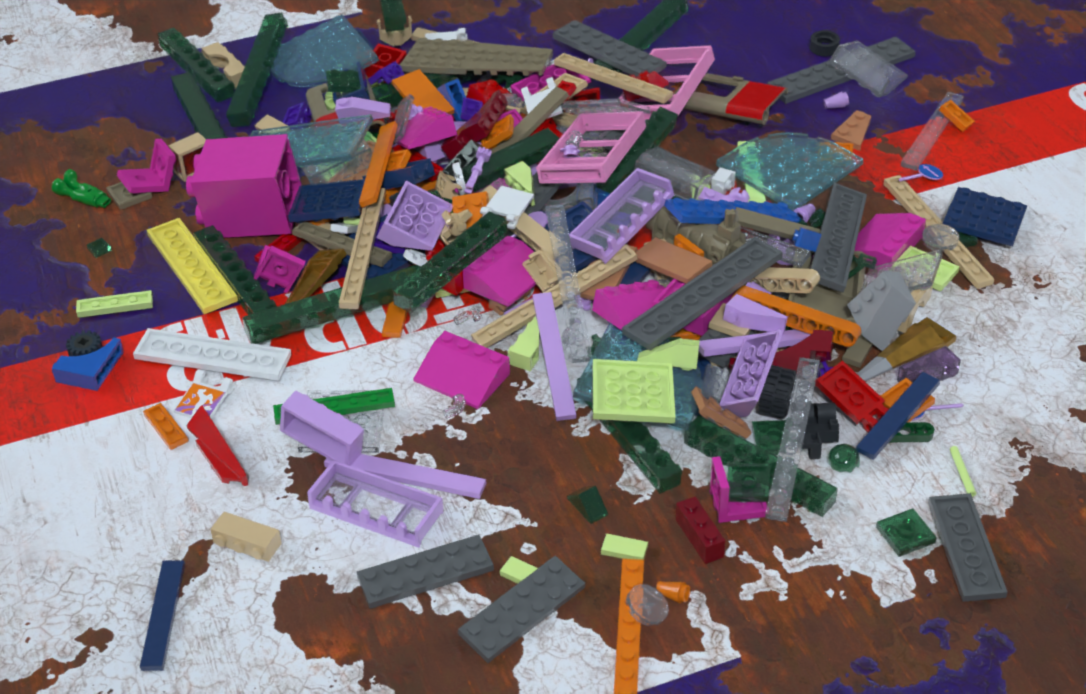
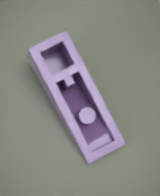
[335,97,391,126]
[723,294,788,333]

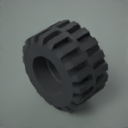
[758,365,797,419]

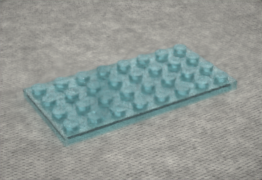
[249,114,373,167]

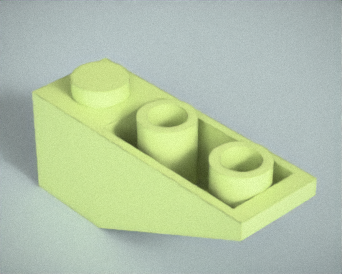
[504,161,535,206]
[508,316,539,371]
[637,338,700,371]

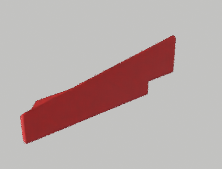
[186,405,248,486]

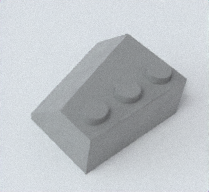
[847,270,916,351]

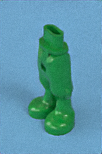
[52,169,111,208]

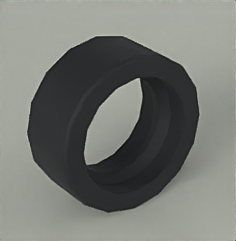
[809,30,840,57]

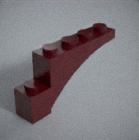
[441,90,508,160]
[729,329,834,381]

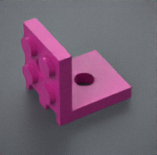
[117,139,176,193]
[254,245,305,293]
[710,456,769,523]

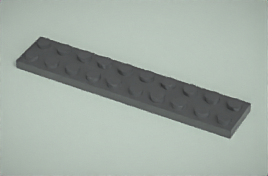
[767,37,916,104]
[810,183,867,292]
[622,237,783,350]

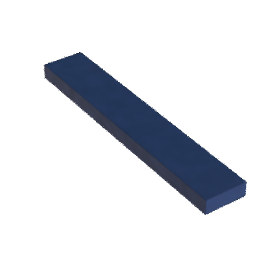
[856,372,940,460]
[140,560,185,671]

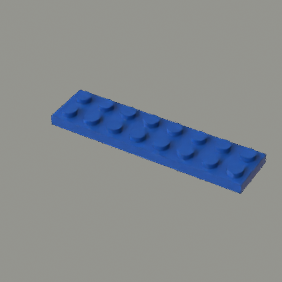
[664,198,803,224]

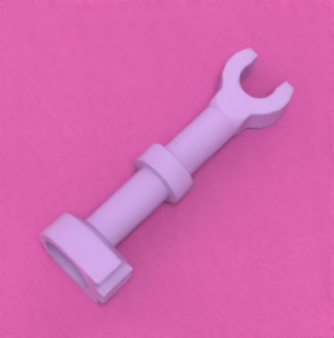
[464,147,492,194]

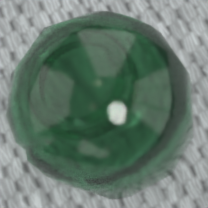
[828,443,860,473]

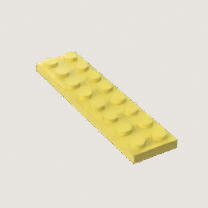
[147,218,238,314]

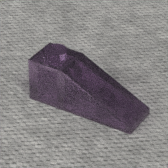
[897,346,961,382]

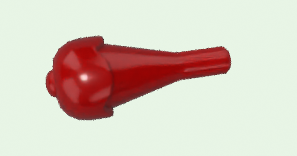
[425,239,446,261]

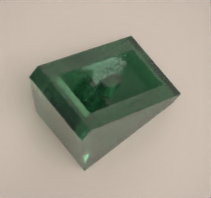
[567,485,608,524]

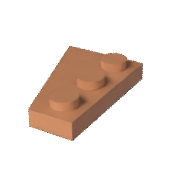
[831,110,871,151]
[691,386,752,439]

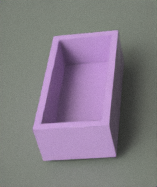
[280,390,364,466]

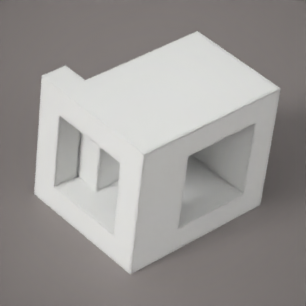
[711,168,736,195]

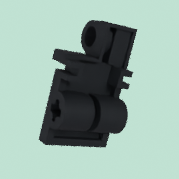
[791,403,839,459]

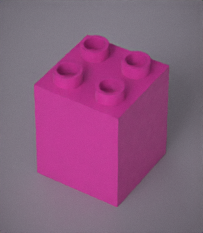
[186,134,302,239]

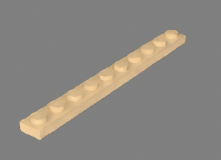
[884,175,994,289]
[339,188,386,309]
[471,244,638,348]

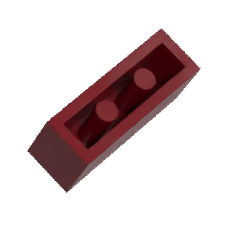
[676,497,726,564]

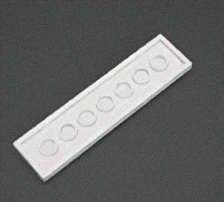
[133,328,291,381]

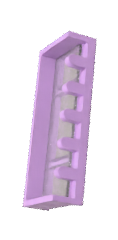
[568,168,674,264]
[307,460,443,548]

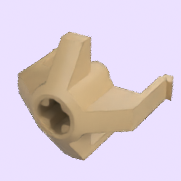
[377,16,412,46]
[440,209,476,248]

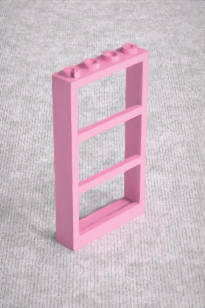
[611,45,715,123]
[536,111,646,184]

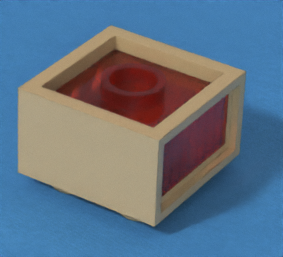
[168,132,206,182]

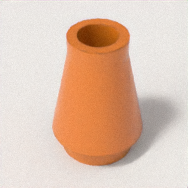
[656,581,690,604]

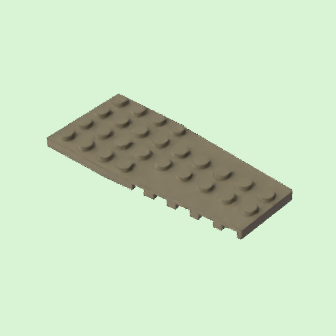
[400,38,553,76]

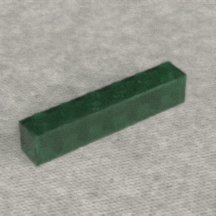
[463,128,560,192]

